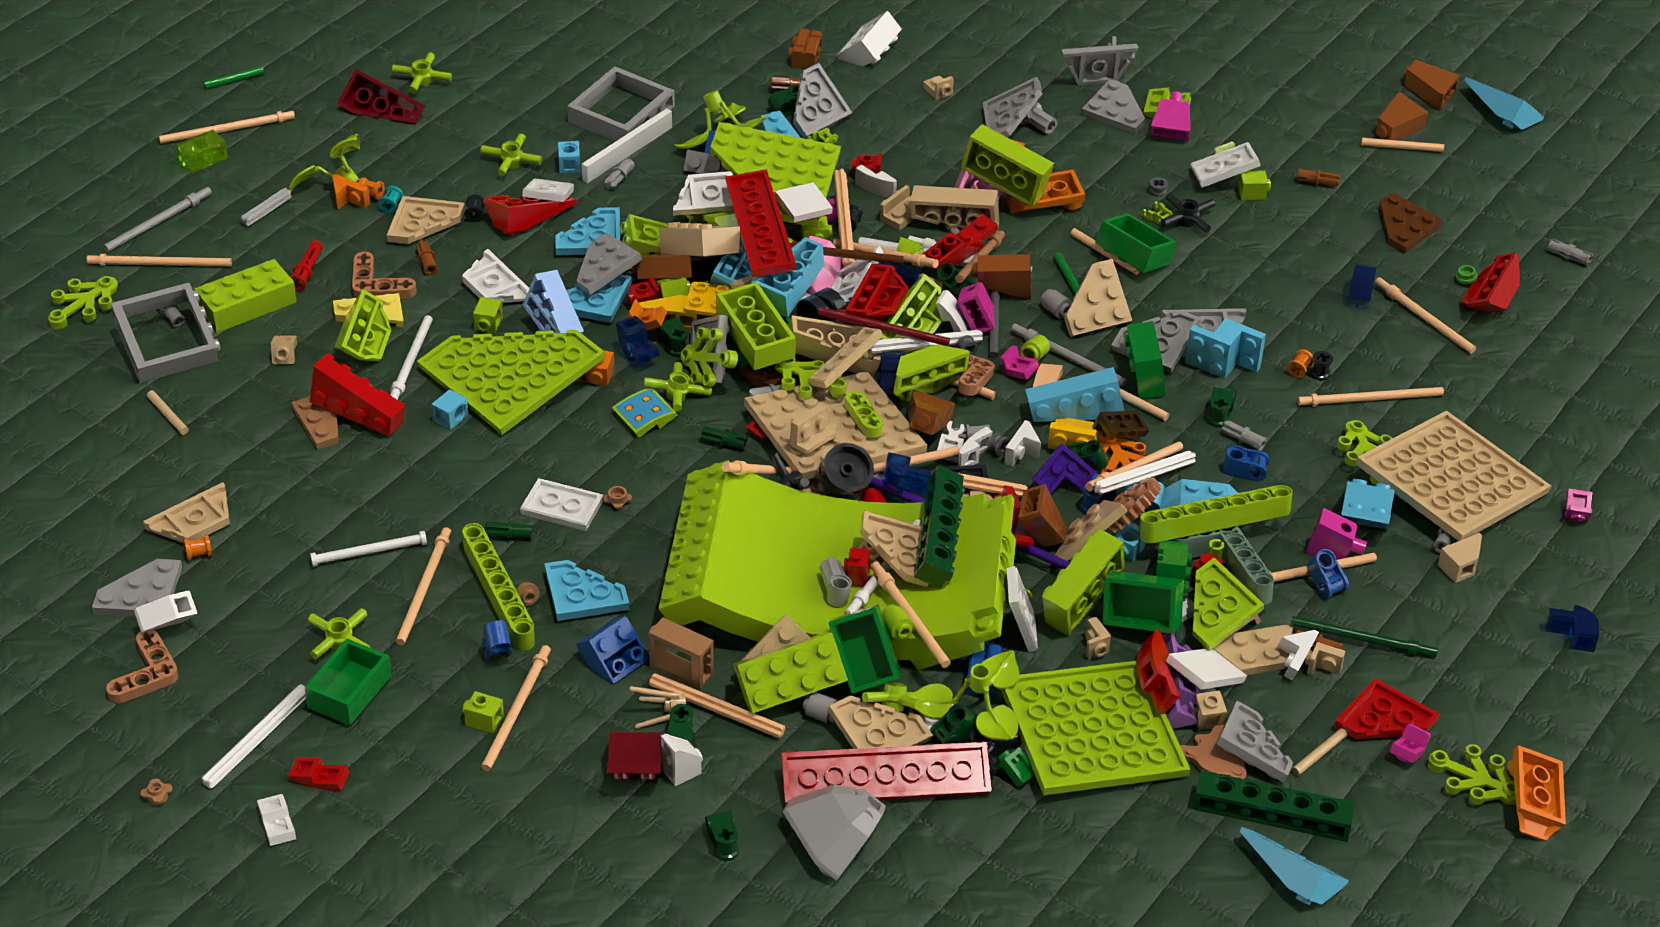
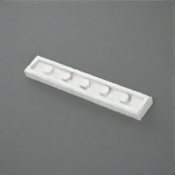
[582,109,672,183]

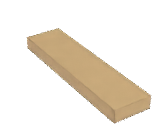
[808,327,883,388]

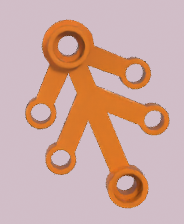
[1097,429,1146,483]

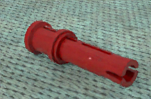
[289,240,323,292]

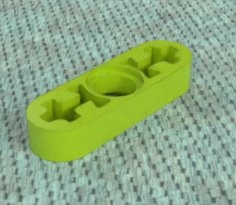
[845,391,883,438]

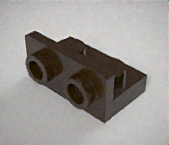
[1092,411,1149,438]

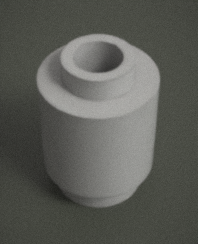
[1041,289,1072,319]
[803,692,838,723]

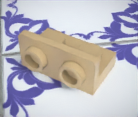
[880,185,915,231]
[790,403,837,454]

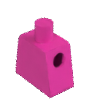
[1151,92,1190,141]
[957,282,995,333]
[1306,508,1367,560]

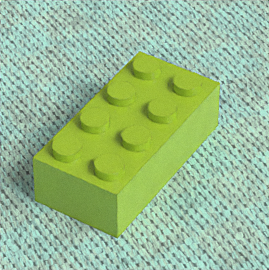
[961,124,1054,207]
[194,259,297,333]
[716,282,796,370]
[1042,528,1125,636]
[733,632,848,713]

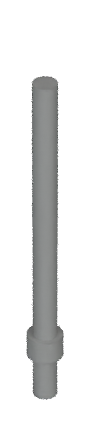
[103,187,212,252]
[1011,323,1127,387]

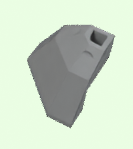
[783,784,886,880]

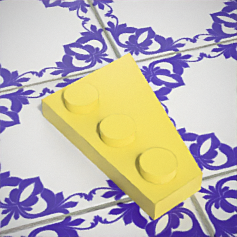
[333,293,404,328]

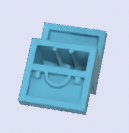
[1185,318,1266,379]
[1341,479,1395,530]

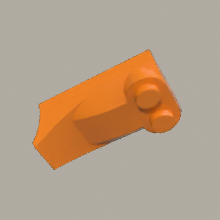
[1005,169,1085,214]
[1507,745,1566,841]

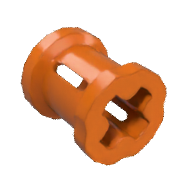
[358,177,384,200]
[1287,349,1314,378]
[184,535,212,560]

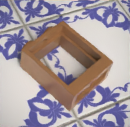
[648,618,714,690]

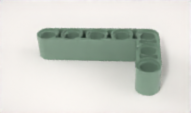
[1170,526,1274,605]

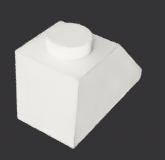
[661,734,703,786]

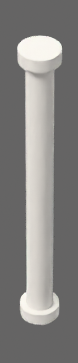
[310,531,427,567]

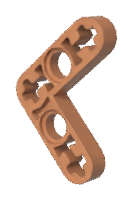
[352,252,417,299]
[957,355,995,396]
[106,630,178,704]

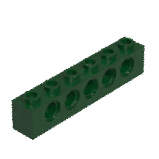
[914,465,965,588]
[1193,770,1355,842]

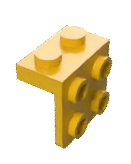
[684,282,732,316]
[1048,418,1100,451]

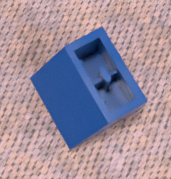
[576,616,650,684]

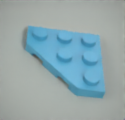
[556,207,620,256]
[566,274,632,323]
[544,560,630,621]

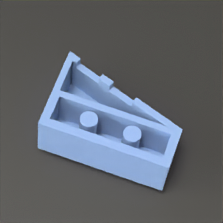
[523,270,584,334]

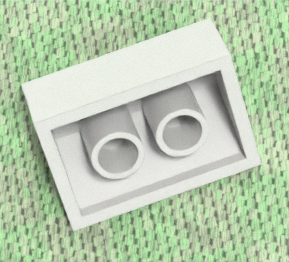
[836,11,902,67]

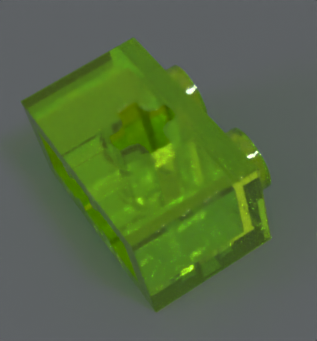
[177,129,228,173]

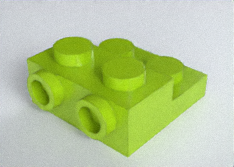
[620,214,667,255]

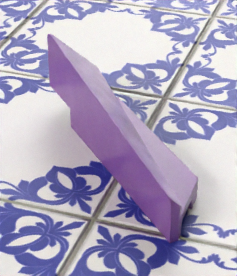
[1163,633,1200,729]

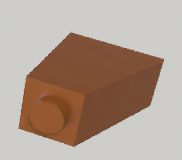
[1404,59,1459,111]
[1376,92,1428,141]
[632,254,692,279]
[973,254,1031,300]
[907,390,955,435]
[1018,484,1067,548]

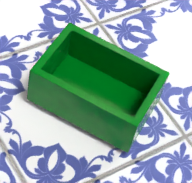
[1095,213,1177,273]
[1103,571,1184,634]
[828,604,902,694]
[305,639,392,725]

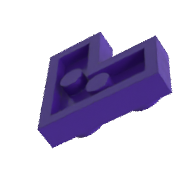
[1032,443,1097,494]

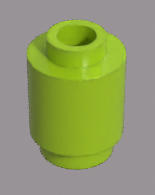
[1020,335,1050,361]
[881,604,914,640]

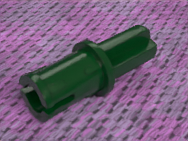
[701,426,748,450]
[485,521,533,540]

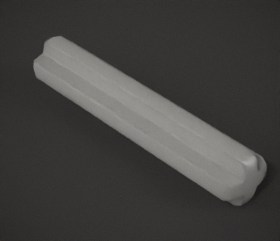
[240,188,292,227]

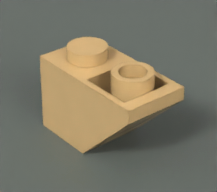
[1438,533,1482,583]

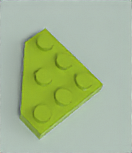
[1193,558,1264,651]

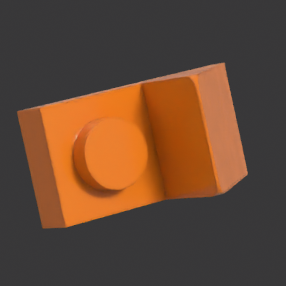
[332,174,370,209]
[623,299,667,337]

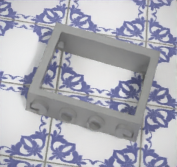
[567,66,675,142]
[111,283,221,383]

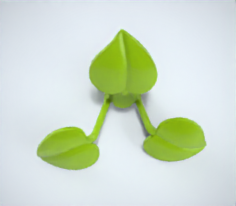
[674,90,767,149]
[288,134,360,192]
[909,650,1019,741]

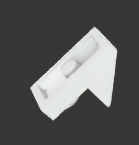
[1004,420,1041,467]
[1277,630,1319,681]

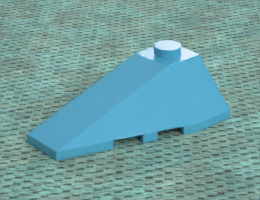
[1464,77,1544,130]
[1240,827,1349,905]

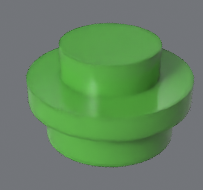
[1456,265,1478,285]

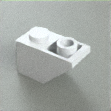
[133,591,198,633]

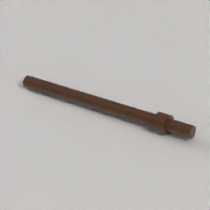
[790,241,904,265]

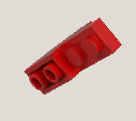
[923,214,998,269]
[1137,630,1180,714]

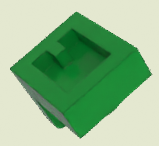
[995,747,1035,787]

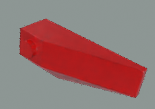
[483,195,577,235]

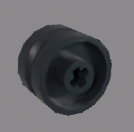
[796,287,851,325]
[816,443,874,500]

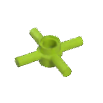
[392,53,452,93]
[481,134,542,176]
[643,362,712,412]
[308,608,370,660]
[862,682,922,712]

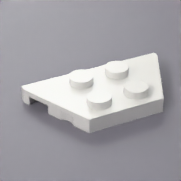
[673,171,734,216]
[831,246,884,304]
[462,249,529,303]

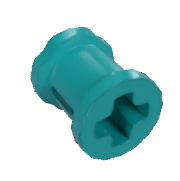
[378,186,403,213]

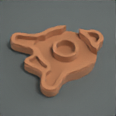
[1180,724,1246,779]

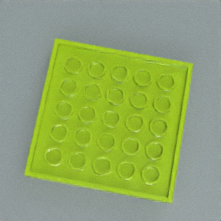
[1001,661,1191,795]

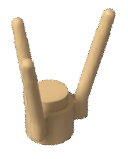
[629,686,686,729]

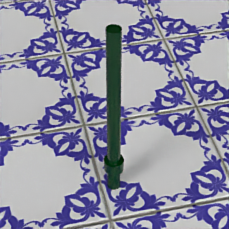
[1291,616,1438,657]

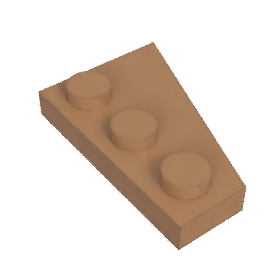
[291,396,339,450]

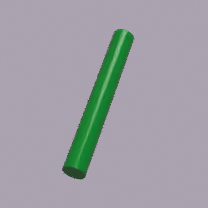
[204,66,264,89]
[1053,252,1079,294]

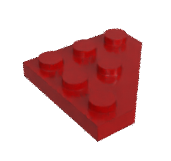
[1334,678,1440,739]

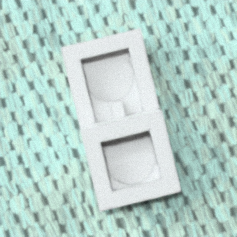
[855,165,897,198]
[936,290,970,332]
[958,427,992,466]
[257,794,296,846]

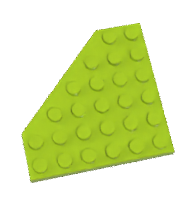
[710,122,841,228]
[417,329,606,435]

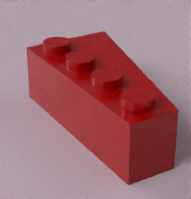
[310,353,405,437]

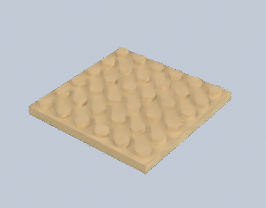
[744,372,927,479]
[1355,411,1551,541]

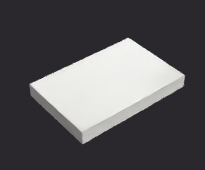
[1190,142,1261,187]
[520,478,604,531]
[1007,566,1038,652]
[1166,648,1247,690]

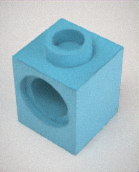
[558,141,580,174]
[431,389,468,430]
[1114,523,1146,563]

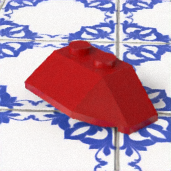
[1461,252,1520,313]
[846,264,908,321]

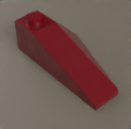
[337,68,425,124]

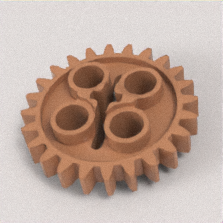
[1105,477,1162,534]

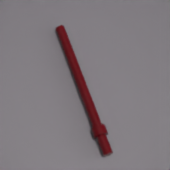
[818,307,951,347]

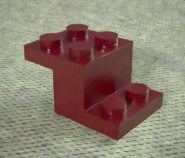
[607,732,662,780]

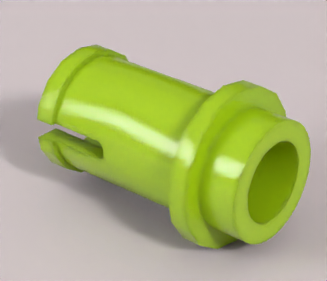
[1208,539,1224,562]

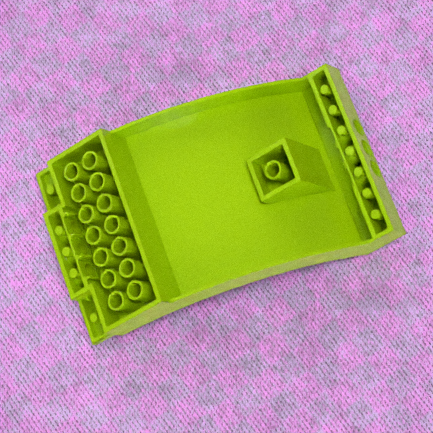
[659,460,1016,670]

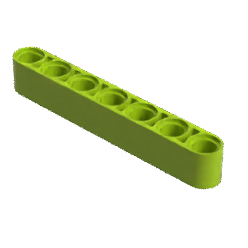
[1139,485,1293,543]
[462,523,535,651]

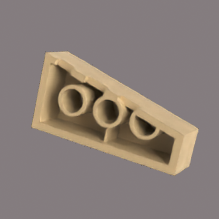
[910,185,999,238]
[659,222,741,256]
[788,315,881,378]

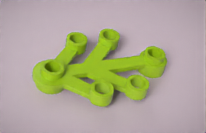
[48,276,118,330]
[681,327,738,387]
[775,358,847,399]
[1337,420,1393,485]
[1427,744,1516,805]

